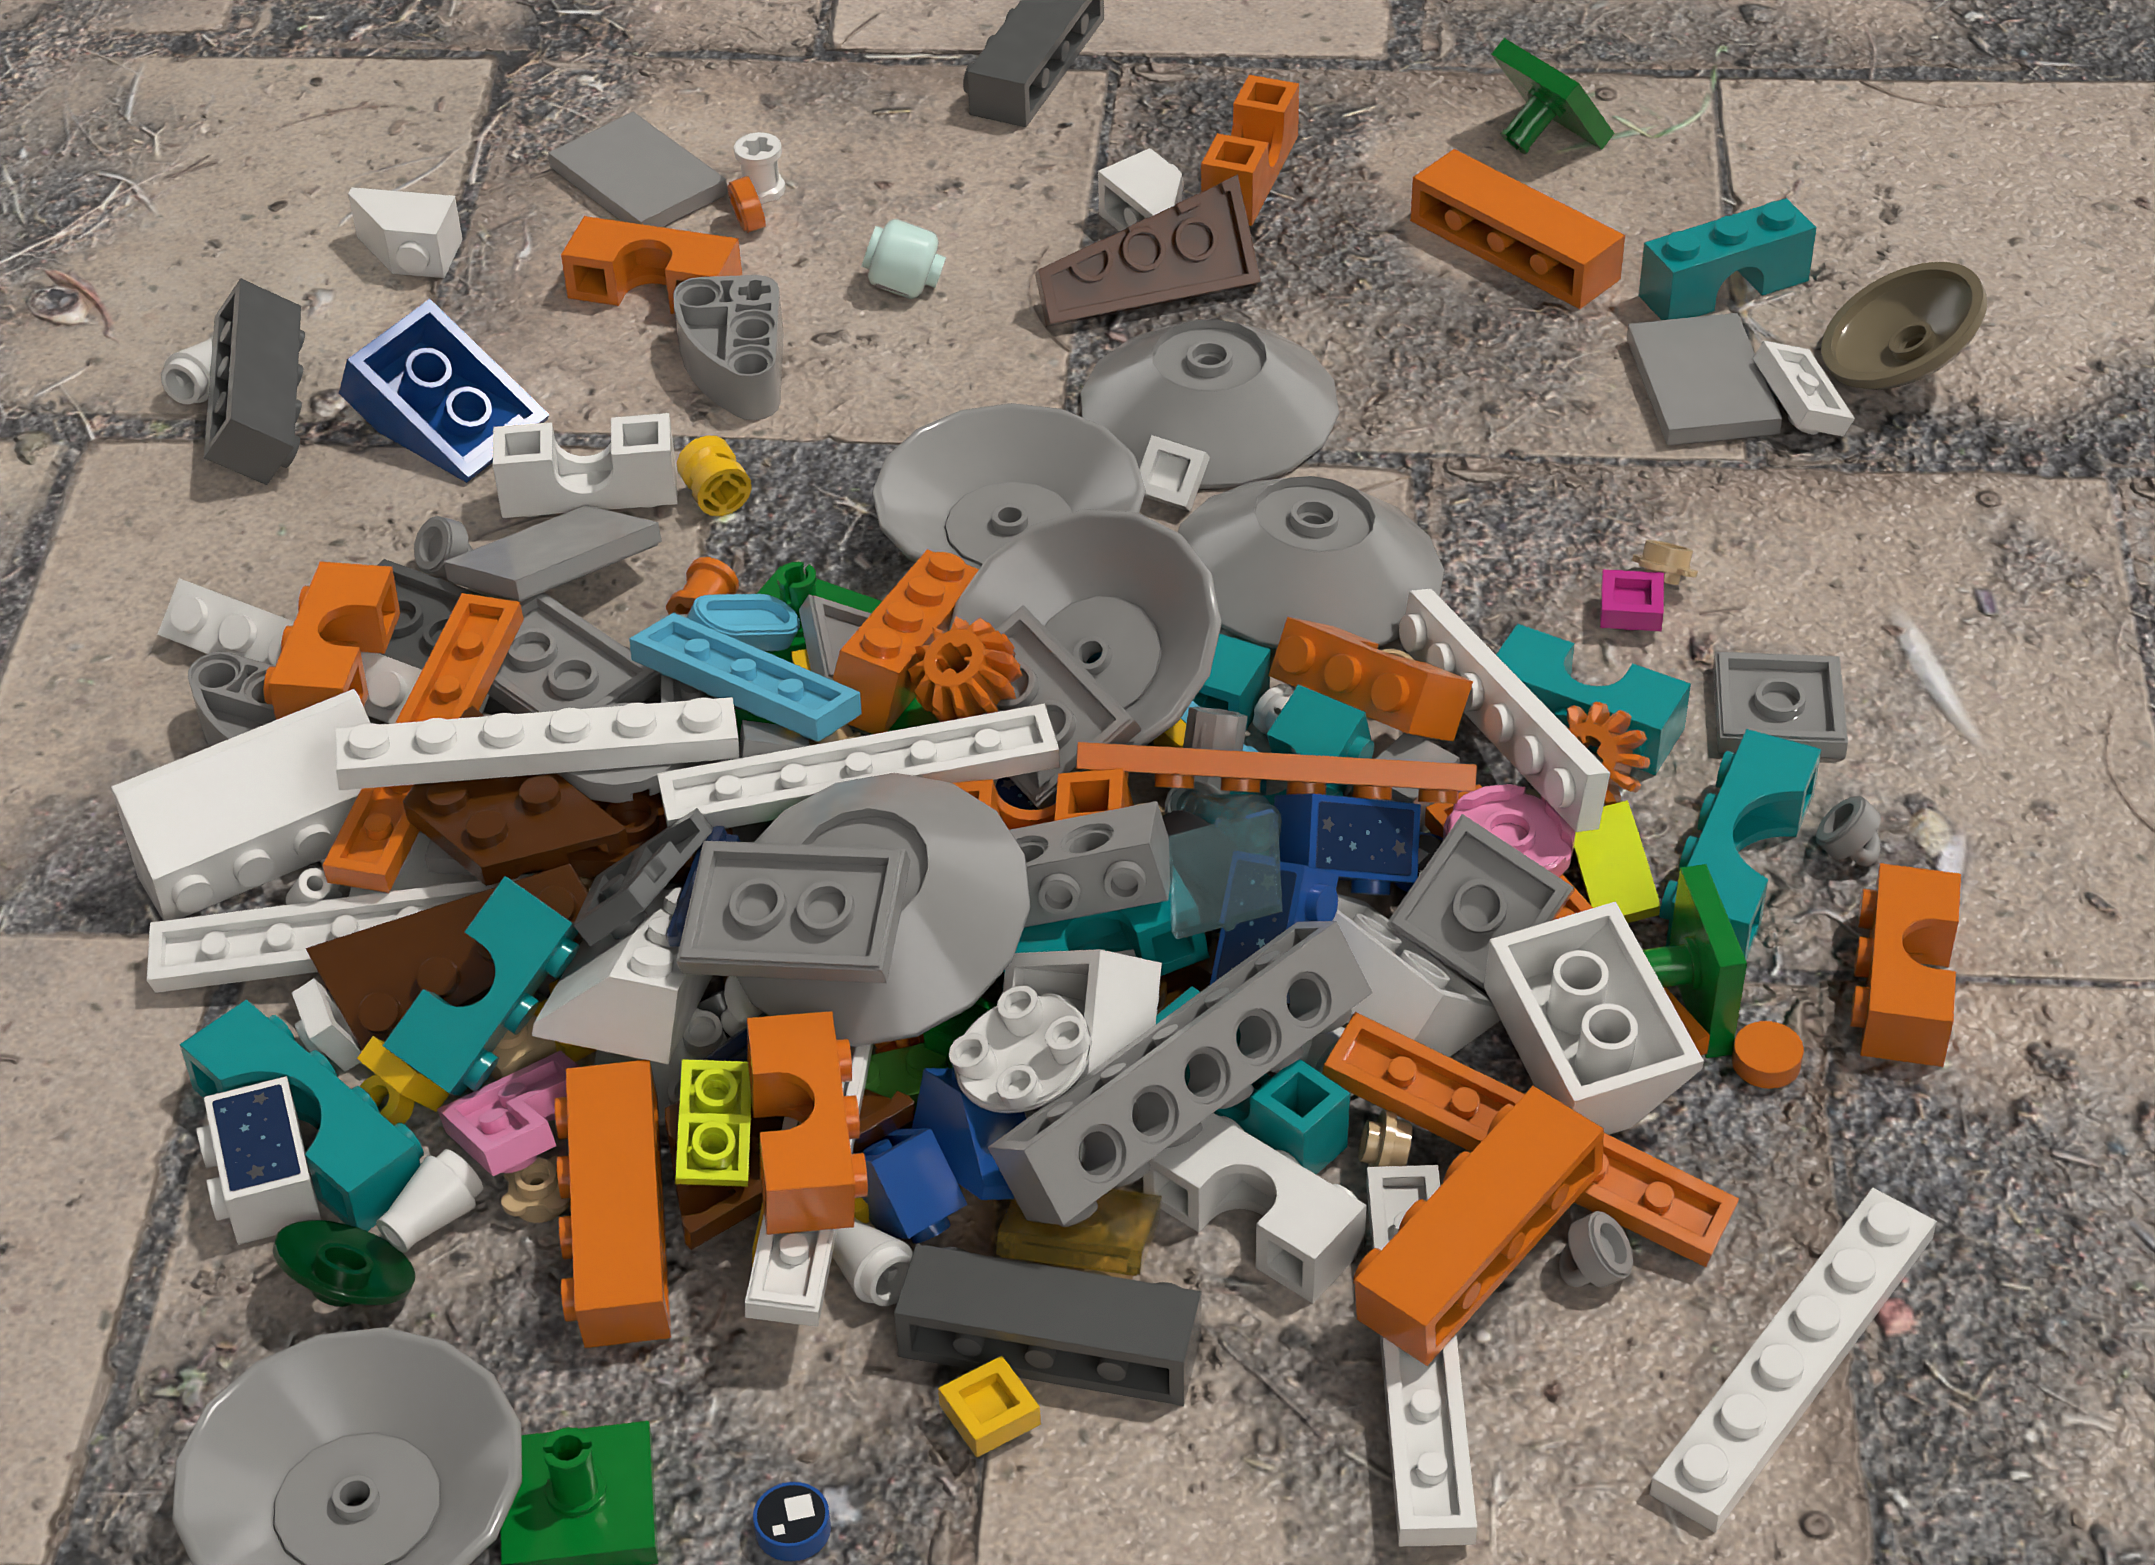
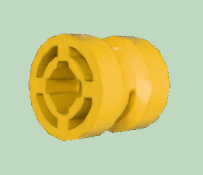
[676,435,752,516]

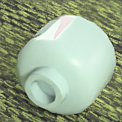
[861,219,946,299]

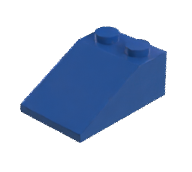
[339,298,549,483]

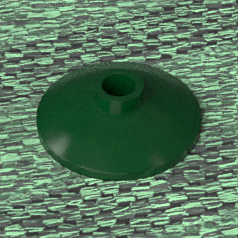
[273,1220,415,1307]

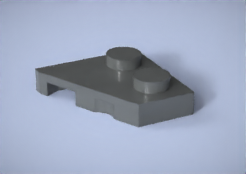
[573,808,713,946]

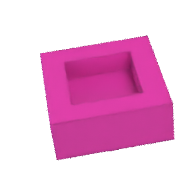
[1600,569,1664,632]

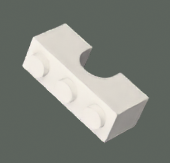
[493,413,678,518]
[1143,1113,1366,1303]

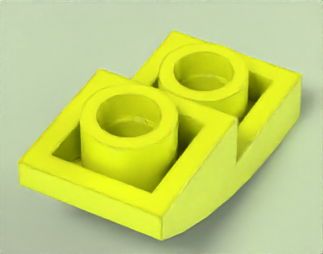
[1573,800,1661,923]
[675,1059,751,1187]

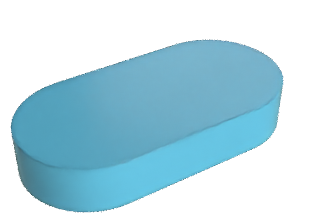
[686,594,800,651]

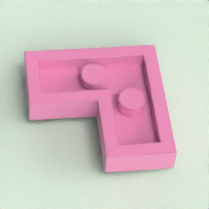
[437,1051,580,1176]

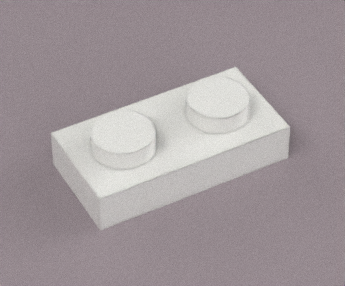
[1753,340,1855,437]

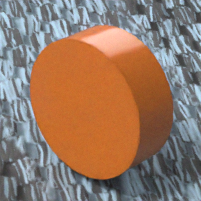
[727,176,766,233]
[1732,1021,1804,1089]

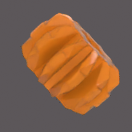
[908,616,1023,722]
[1566,702,1650,806]

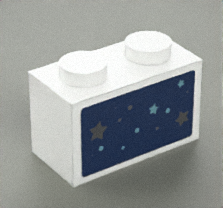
[196,1076,321,1245]

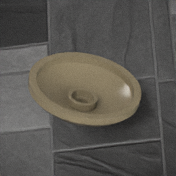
[1821,262,1987,390]

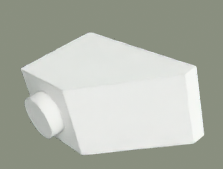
[1098,148,1184,232]
[348,187,463,278]

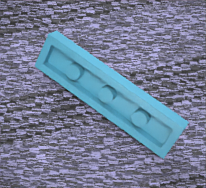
[629,612,862,742]

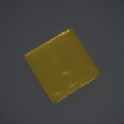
[996,1189,1162,1276]

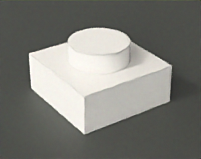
[1139,435,1210,512]
[292,978,362,1072]

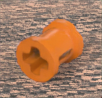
[666,557,739,615]

